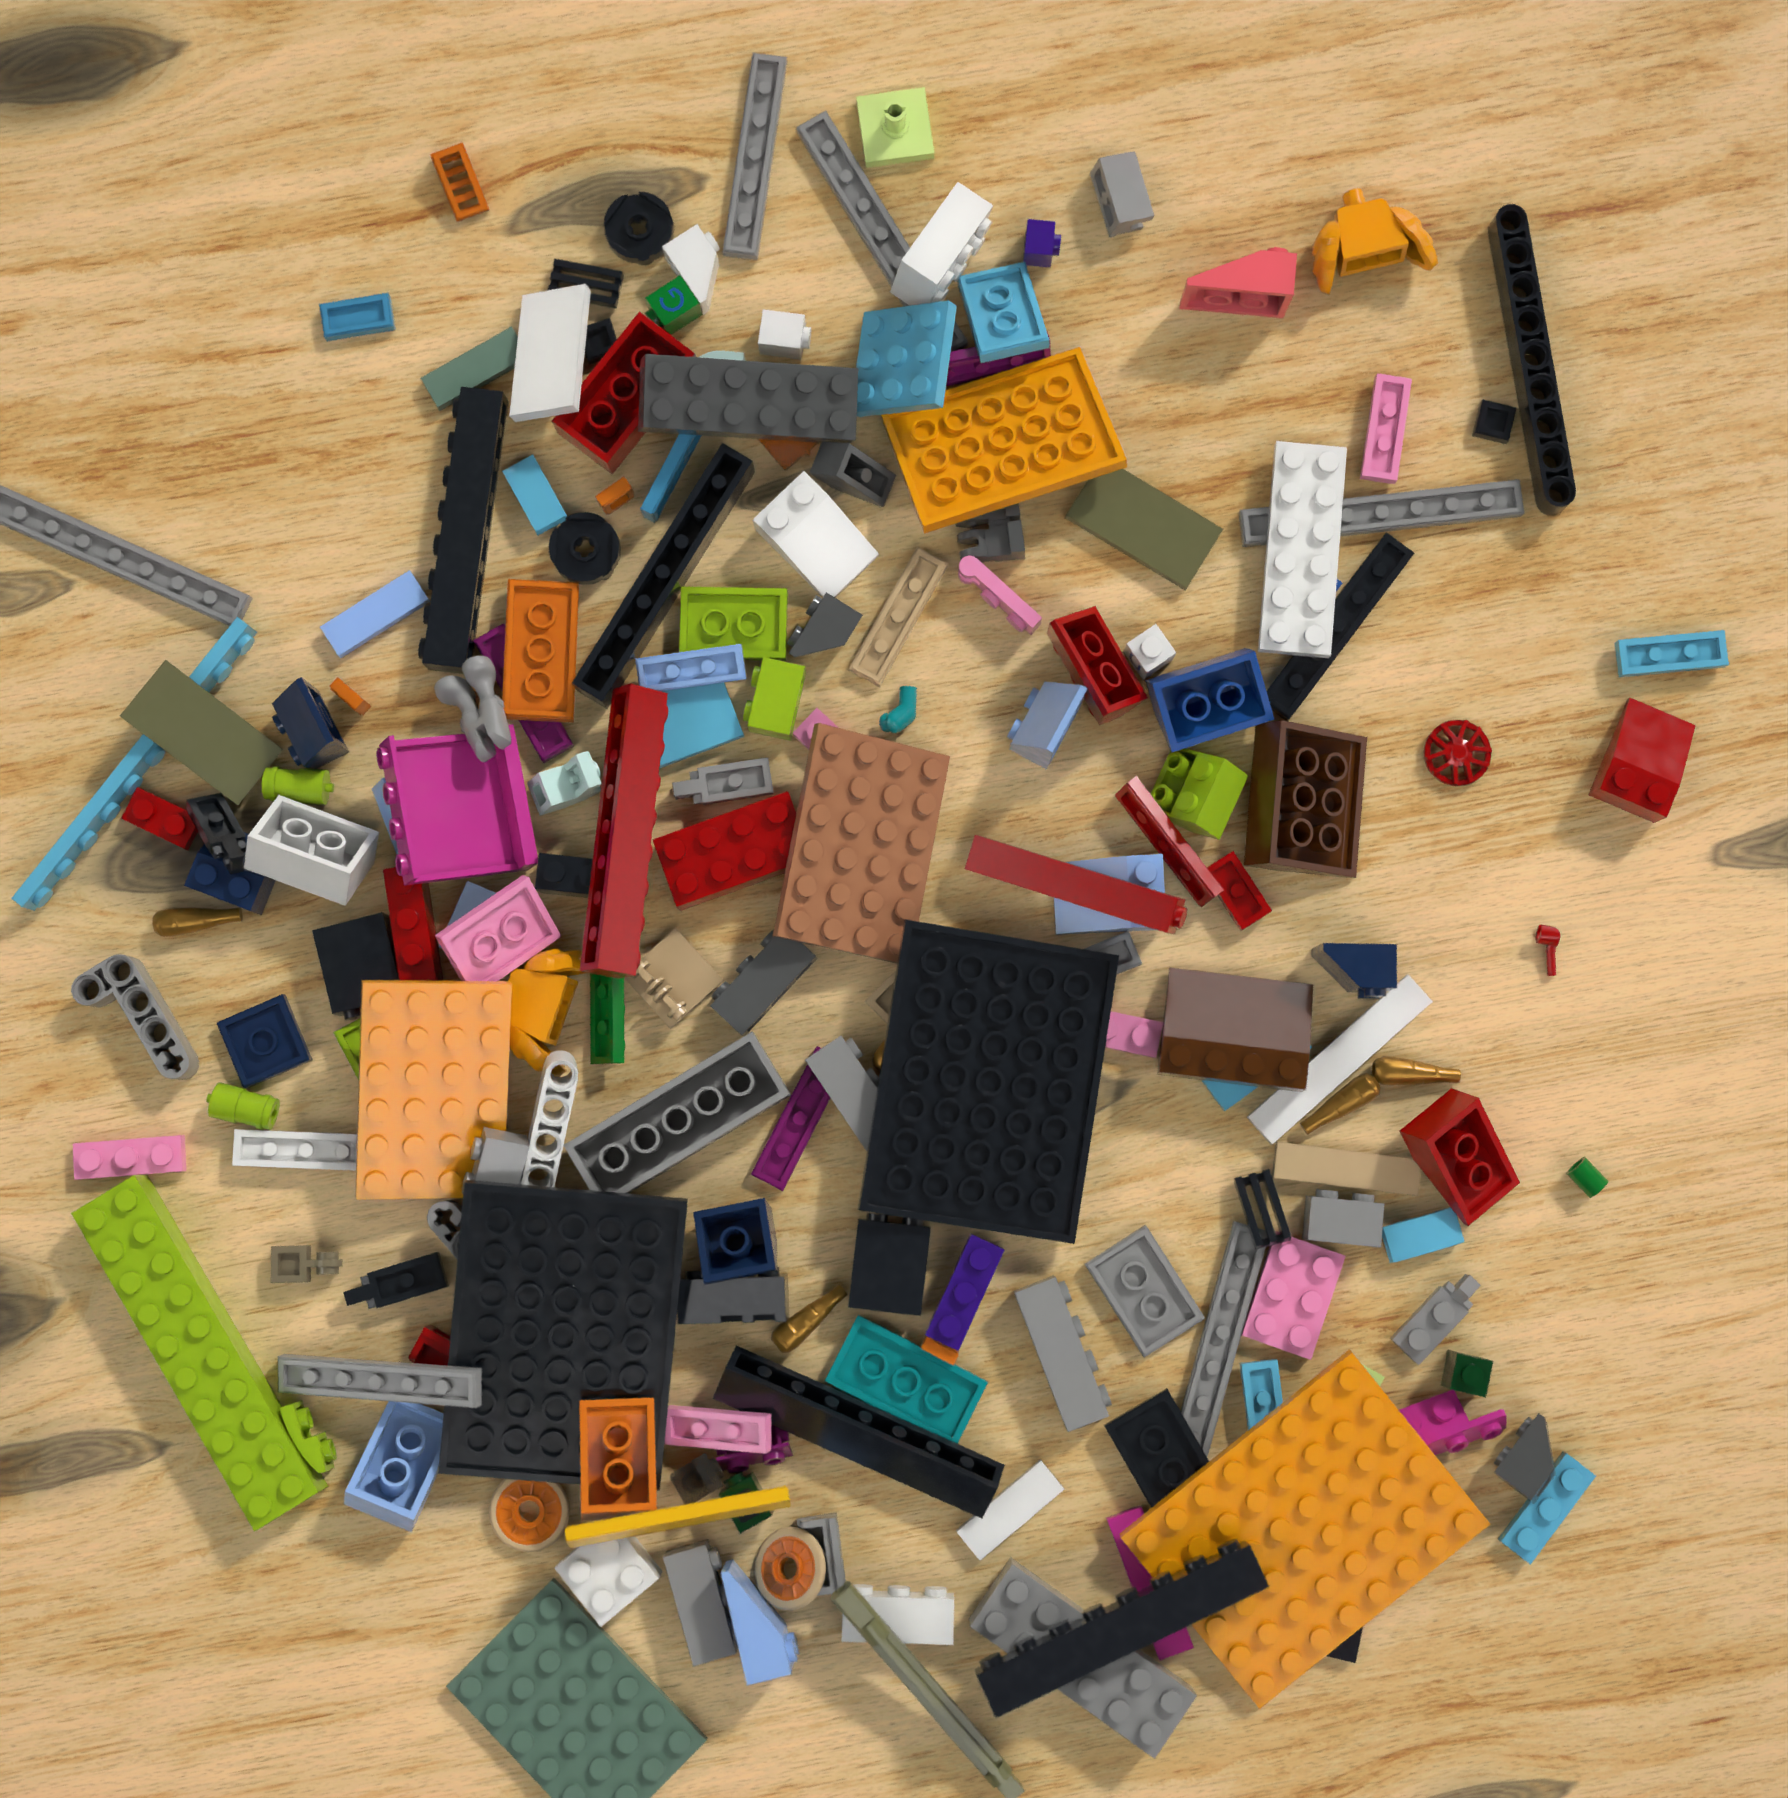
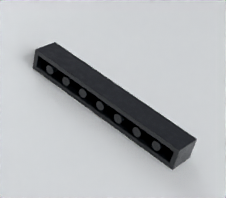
[418,387,508,674]
[572,443,755,709]
[713,1345,1005,1519]
[974,1539,1270,1718]

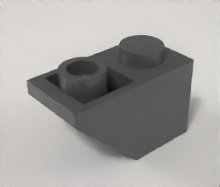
[787,592,863,657]
[1494,1413,1556,1504]

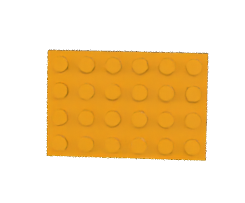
[881,347,1127,534]
[355,980,512,1200]

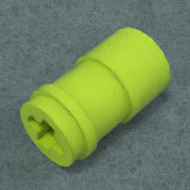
[262,766,334,805]
[206,1082,280,1130]

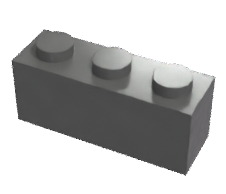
[710,929,817,1037]

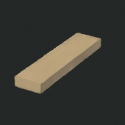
[849,547,948,687]
[1272,1142,1421,1196]

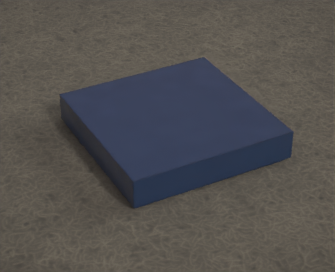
[217,994,313,1089]

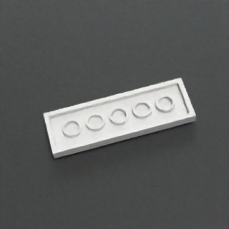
[1258,441,1347,658]

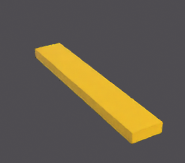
[565,1486,791,1548]

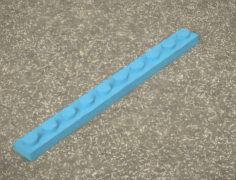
[11,617,257,911]

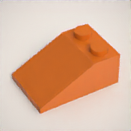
[580,1398,657,1520]

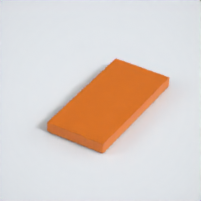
[502,579,579,723]

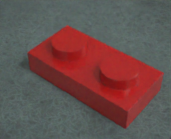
[121,787,198,850]
[1207,851,1272,931]

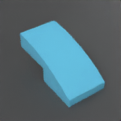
[502,455,567,535]
[1382,1207,1465,1263]

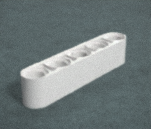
[520,1050,578,1187]

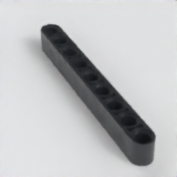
[1488,204,1576,516]

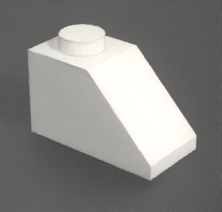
[662,224,720,315]

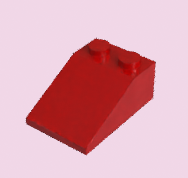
[1588,698,1696,823]
[1399,1088,1520,1226]

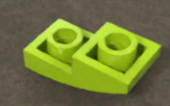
[280,1400,337,1474]

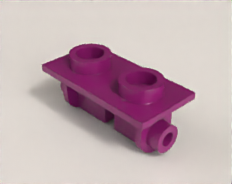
[716,1425,793,1473]

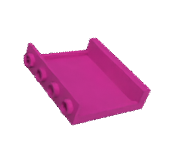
[376,724,538,886]

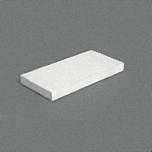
[509,284,591,422]

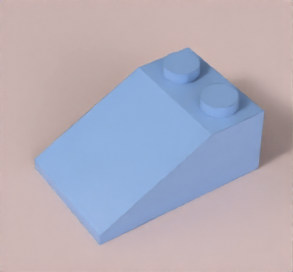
[1007,681,1087,769]
[1054,854,1165,935]
[344,1401,444,1532]
[721,1559,799,1685]

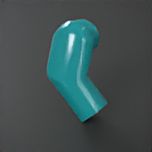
[879,686,917,733]

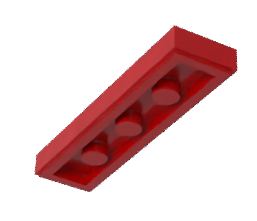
[1115,776,1224,908]

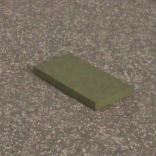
[1065,469,1223,591]
[120,660,283,805]

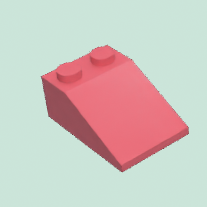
[1179,247,1297,318]

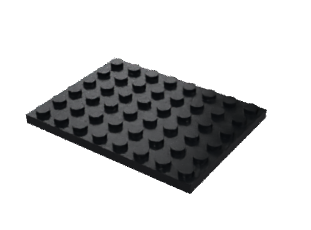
[858,920,1119,1244]
[438,1180,688,1490]

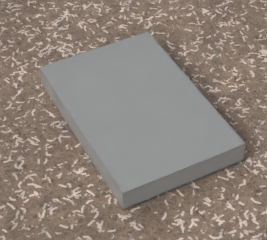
[1085,1225,1205,1357]

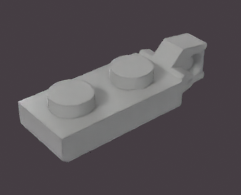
[672,758,774,805]
[1390,1274,1481,1365]

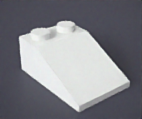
[753,471,879,598]

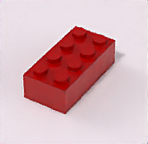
[552,311,696,475]
[652,791,797,911]

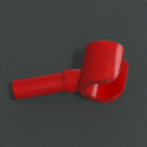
[1535,924,1561,976]

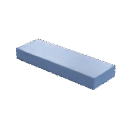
[320,570,431,658]
[635,644,747,691]

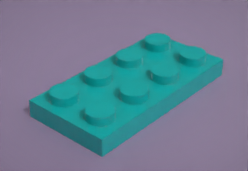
[825,1314,988,1444]

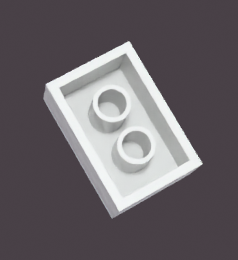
[890,182,993,306]
[244,795,379,906]

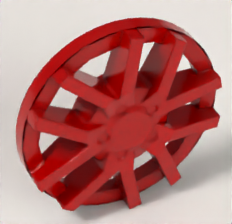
[1424,720,1492,787]

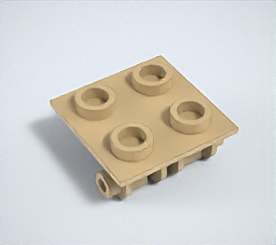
[625,928,724,1029]

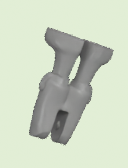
[434,656,512,762]

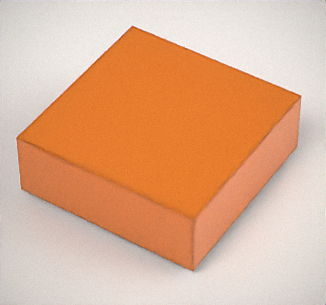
[595,476,635,515]
[330,677,371,715]
[921,1336,959,1365]

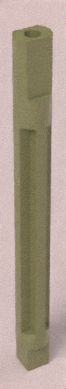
[830,1581,1025,1798]

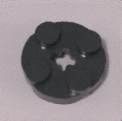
[604,192,675,266]
[549,512,621,585]

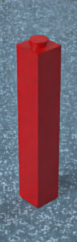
[965,835,1187,934]

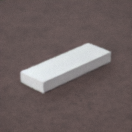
[956,1459,1065,1560]

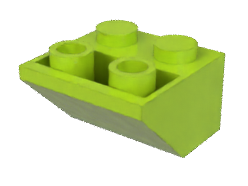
[1151,748,1249,840]

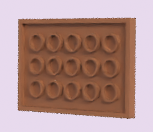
[773,723,950,964]

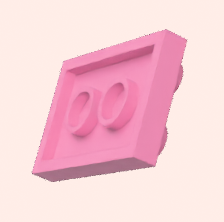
[435,875,561,981]
[1241,1231,1346,1360]

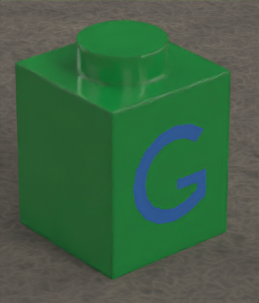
[645,275,702,335]

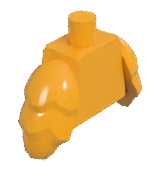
[1312,188,1438,295]
[499,949,587,1077]

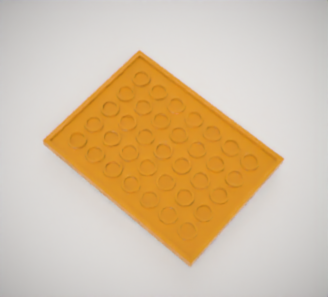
[1119,1349,1490,1709]

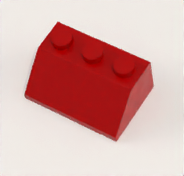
[1047,606,1148,726]

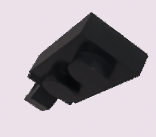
[186,793,246,874]
[343,1252,449,1309]

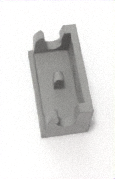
[1090,151,1154,237]
[797,1512,846,1596]

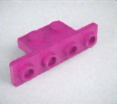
[1399,1390,1507,1456]

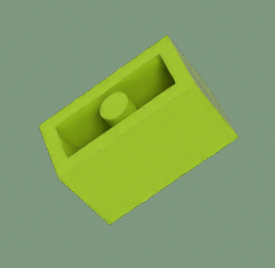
[743,657,806,741]

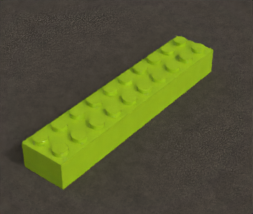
[71,1174,328,1532]

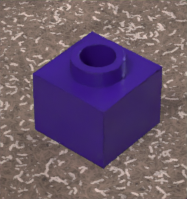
[1023,219,1061,268]

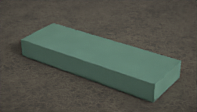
[421,326,518,411]

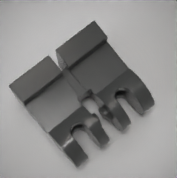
[956,503,1025,563]

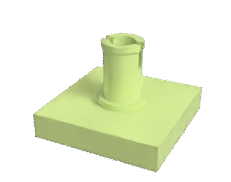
[856,87,935,168]

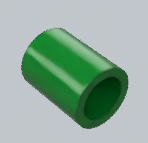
[1566,1157,1609,1198]

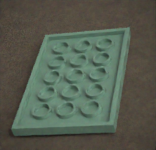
[446,1578,707,1798]

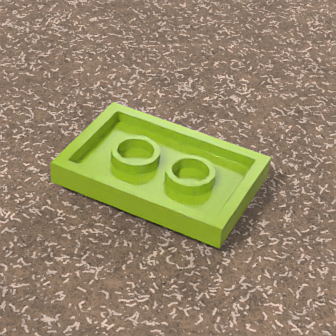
[679,586,788,661]

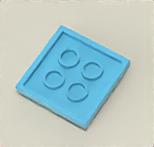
[856,300,957,417]

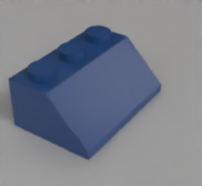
[1145,648,1274,752]

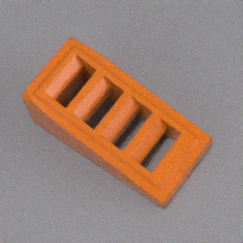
[430,142,489,222]

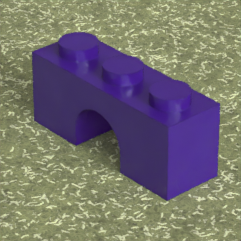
[925,1233,1005,1351]

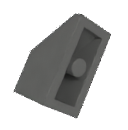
[809,441,896,507]

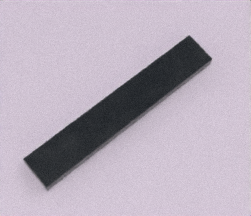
[1267,532,1415,721]

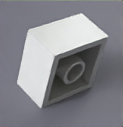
[554,1536,663,1627]

